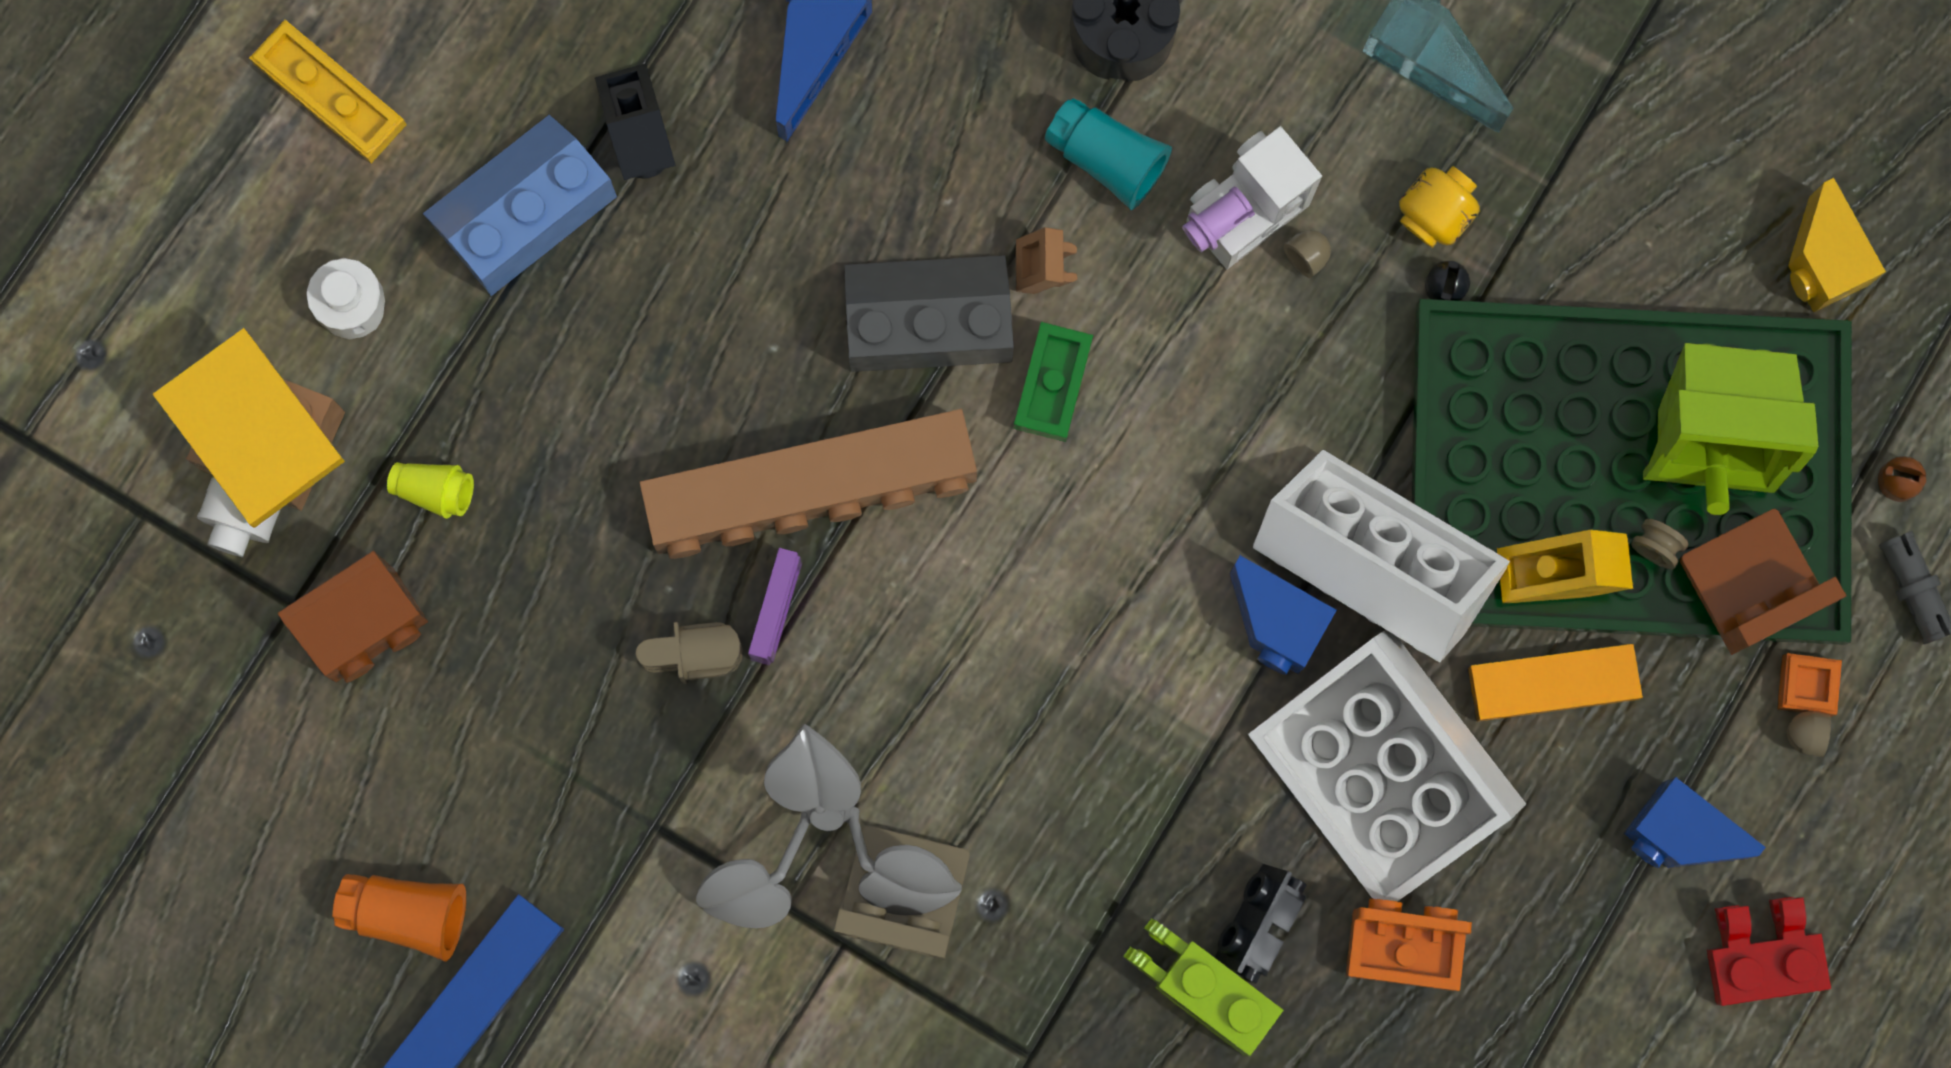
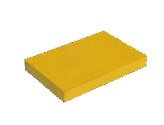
[153,328,345,528]

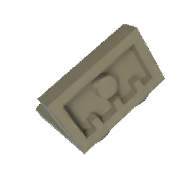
[834,825,970,960]

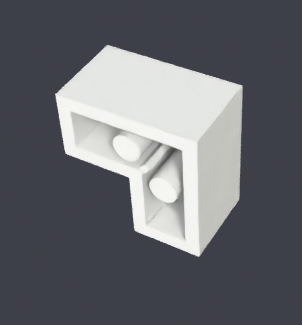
[1187,126,1322,270]

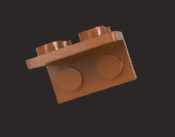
[1680,509,1846,655]

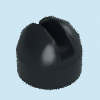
[1425,261,1470,301]

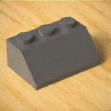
[844,255,1014,372]

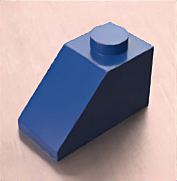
[1230,555,1337,675]
[1624,777,1766,868]

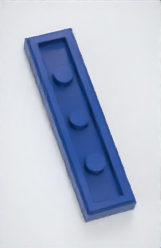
[383,894,564,1068]

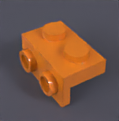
[1346,899,1472,991]

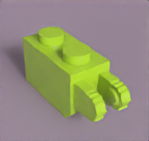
[1123,918,1284,1056]

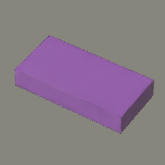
[748,548,802,666]

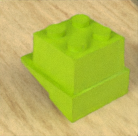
[1643,343,1819,515]

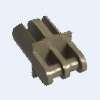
[636,622,744,684]

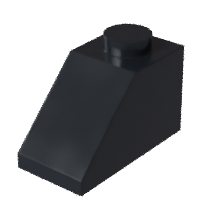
[595,63,676,180]

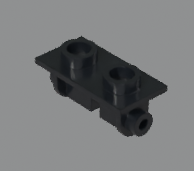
[1215,864,1307,984]

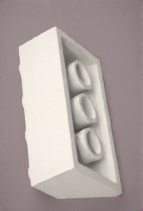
[1253,450,1510,662]

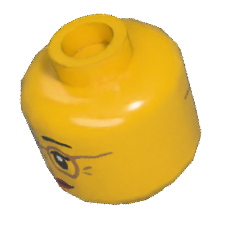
[1399,166,1480,248]

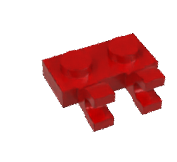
[1707,897,1831,1006]

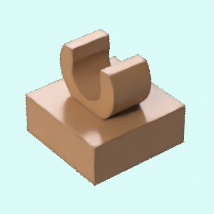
[1016,227,1077,294]

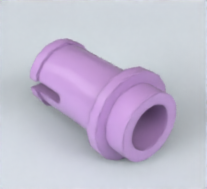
[1182,186,1255,253]

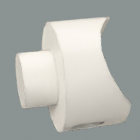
[306,258,385,339]
[197,478,281,557]

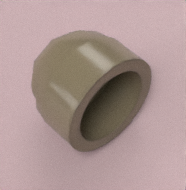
[1283,230,1331,278]
[1786,711,1831,757]

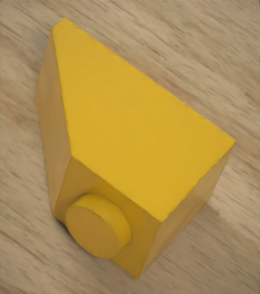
[1788,178,1886,312]
[1497,530,1633,603]

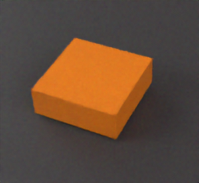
[1777,653,1842,717]

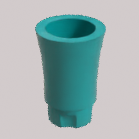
[1045,98,1172,210]

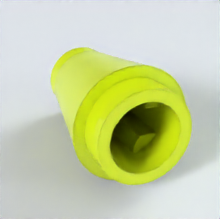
[387,462,474,519]

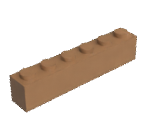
[640,409,977,559]

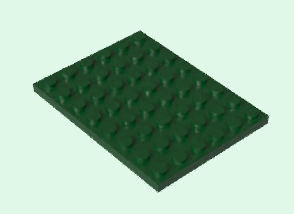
[1411,299,1852,645]

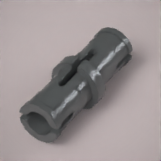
[1879,531,1951,645]

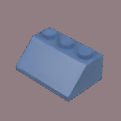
[423,115,617,296]

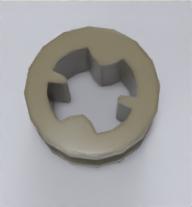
[1631,519,1689,569]

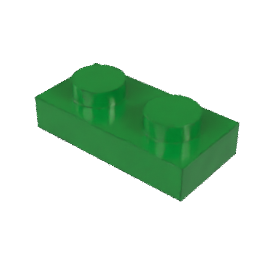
[1013,322,1093,442]

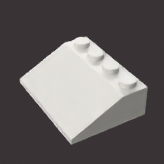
[1248,630,1526,902]

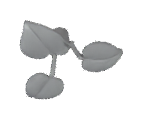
[696,724,962,928]

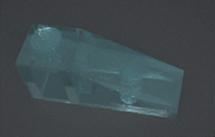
[1362,0,1514,133]

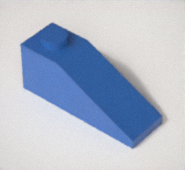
[776,0,872,142]

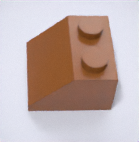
[278,551,429,683]

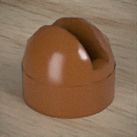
[1878,456,1926,502]

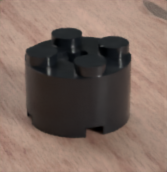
[1070,0,1180,82]

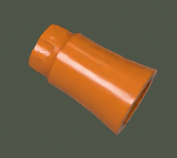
[332,874,466,962]

